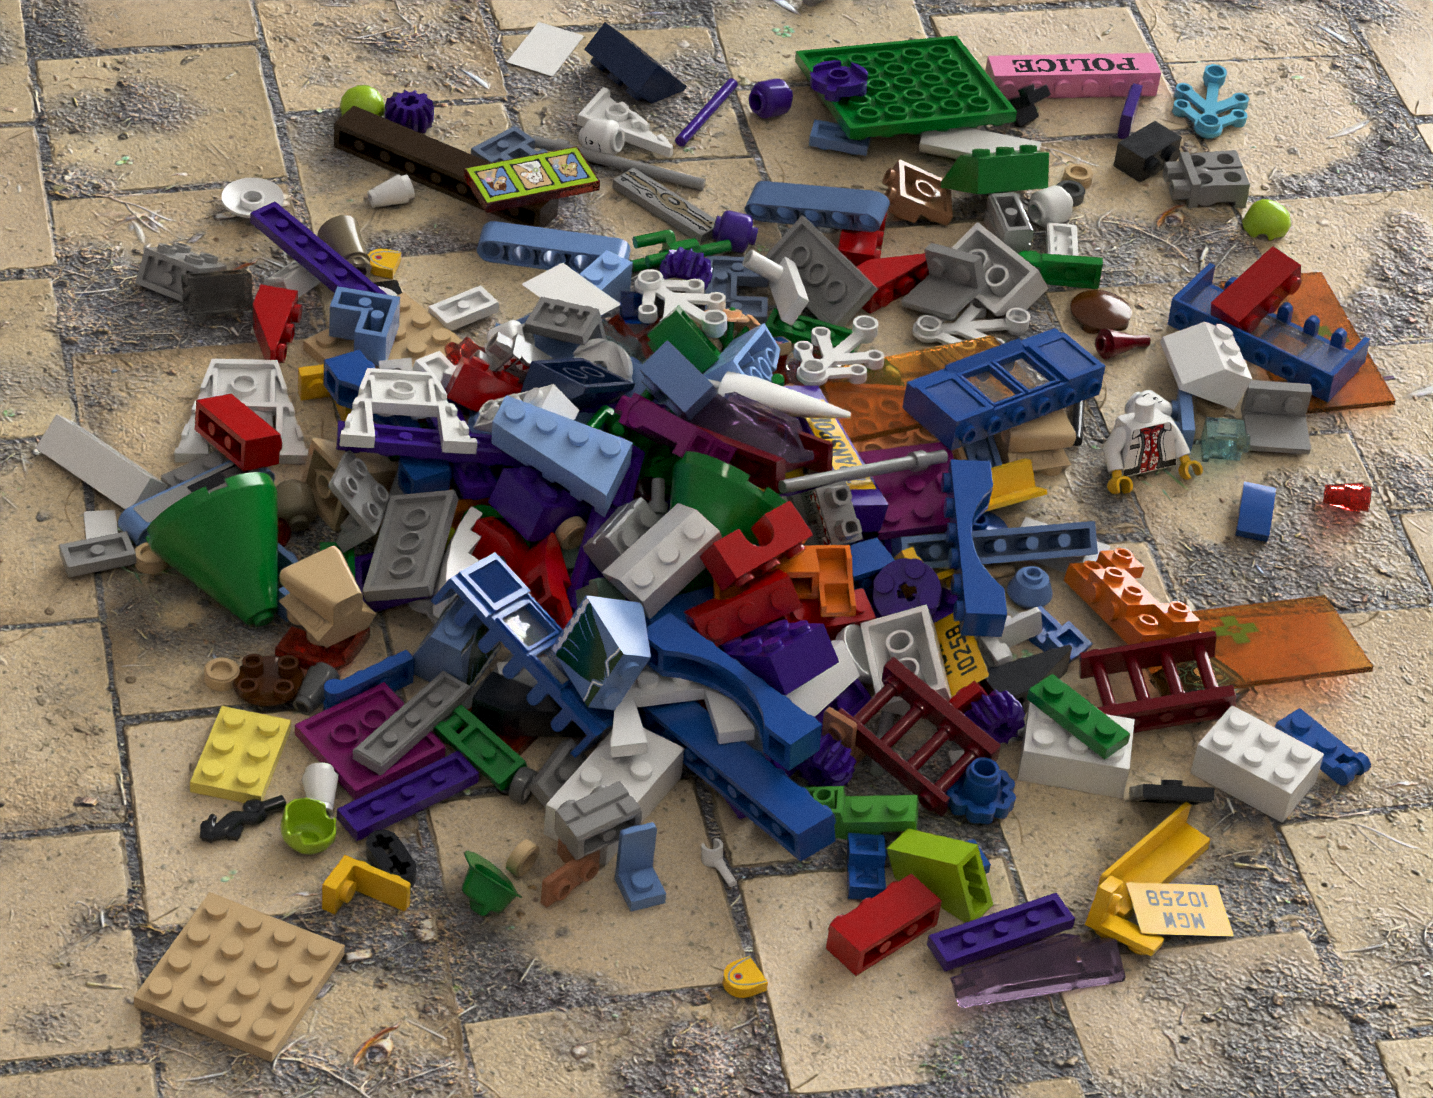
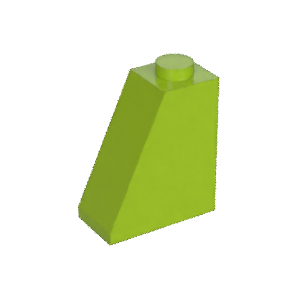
[887,828,993,923]

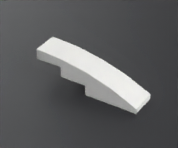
[433,506,483,618]

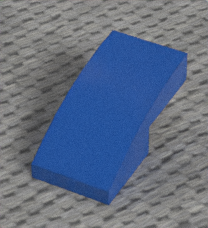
[1235,481,1276,542]
[1027,605,1093,663]
[847,833,886,900]

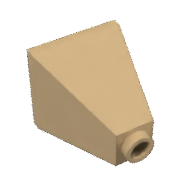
[301,438,398,532]

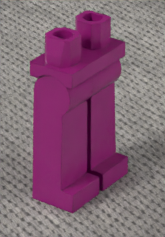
[614,392,736,464]

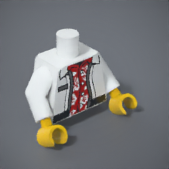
[1103,397,1203,494]

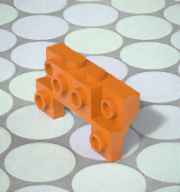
[712,545,856,617]
[1063,548,1200,645]

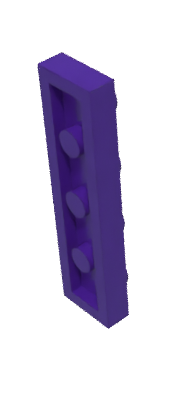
[336,751,479,841]
[927,892,1075,971]

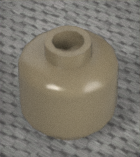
[276,479,318,532]

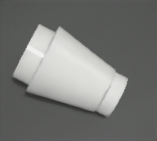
[367,174,415,208]
[302,762,338,818]

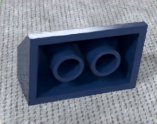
[584,22,687,104]
[521,358,635,411]

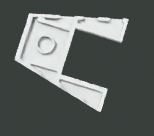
[174,359,308,464]
[339,368,478,454]
[611,664,754,758]

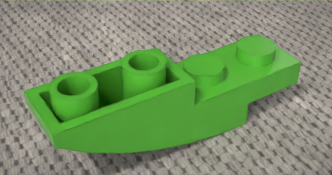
[805,786,919,840]

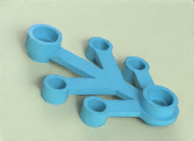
[1172,64,1249,139]

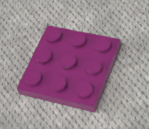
[858,442,973,540]
[295,682,446,800]

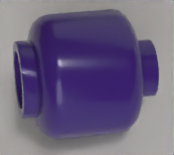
[748,78,793,119]
[712,210,758,253]

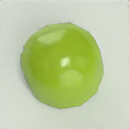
[339,85,385,117]
[1242,199,1291,241]
[280,797,337,855]

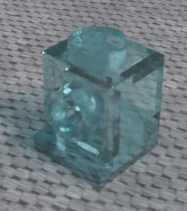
[1200,417,1250,462]

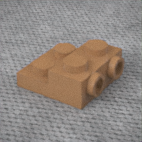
[882,159,953,226]

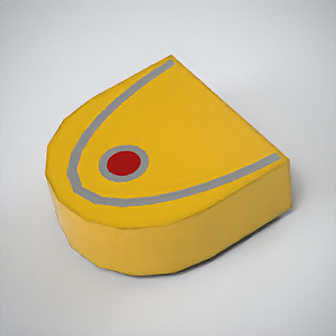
[368,248,401,279]
[722,956,768,998]

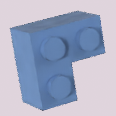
[329,286,400,366]
[639,340,718,421]

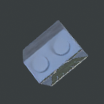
[551,595,651,710]
[412,596,501,689]

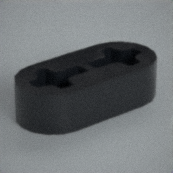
[366,830,417,888]

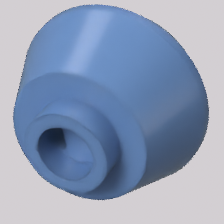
[1007,566,1053,609]

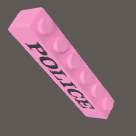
[985,53,1161,99]

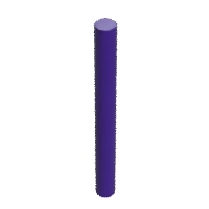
[675,78,738,147]

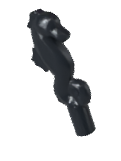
[199,795,286,843]

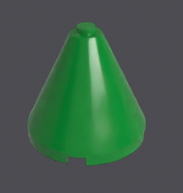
[670,451,786,597]
[145,472,278,627]

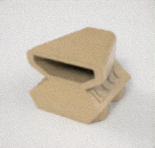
[993,409,1076,476]
[279,546,376,648]

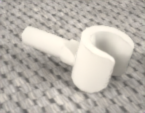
[701,838,737,887]

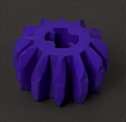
[384,89,434,134]
[659,247,713,291]
[964,689,1026,745]
[795,733,857,787]

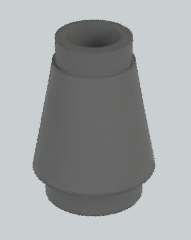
[293,662,340,715]

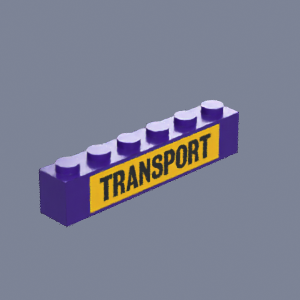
[776,385,889,532]

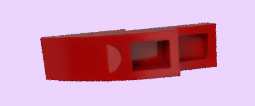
[520,532,573,629]

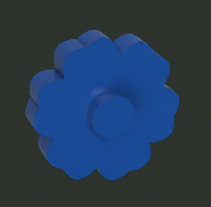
[946,757,1016,824]

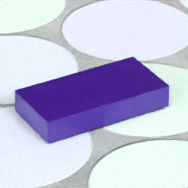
[1117,83,1143,139]

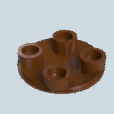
[1070,290,1131,334]
[233,654,304,706]

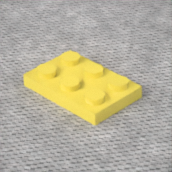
[190,706,291,803]

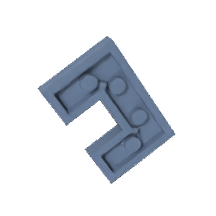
[705,256,769,325]

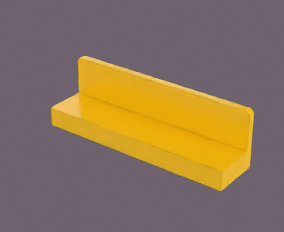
[985,458,1047,512]
[1096,801,1211,920]

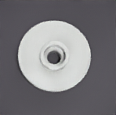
[222,178,284,218]

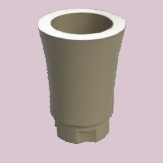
[317,215,372,278]

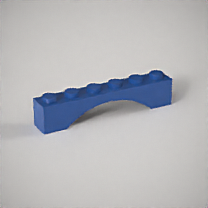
[323,349,453,494]
[941,459,1007,637]
[646,613,822,771]

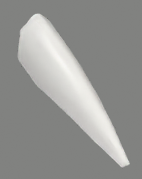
[708,371,851,419]

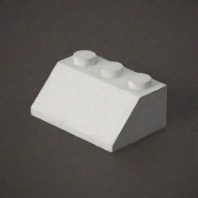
[952,222,1048,316]
[1160,322,1253,410]
[602,503,722,619]
[860,604,952,715]

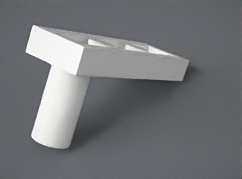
[743,250,809,326]

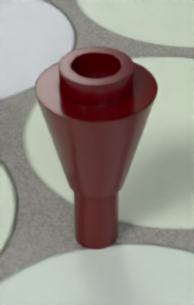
[1095,328,1151,359]

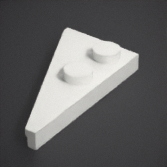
[577,87,673,158]

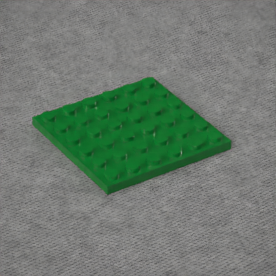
[795,35,1017,140]

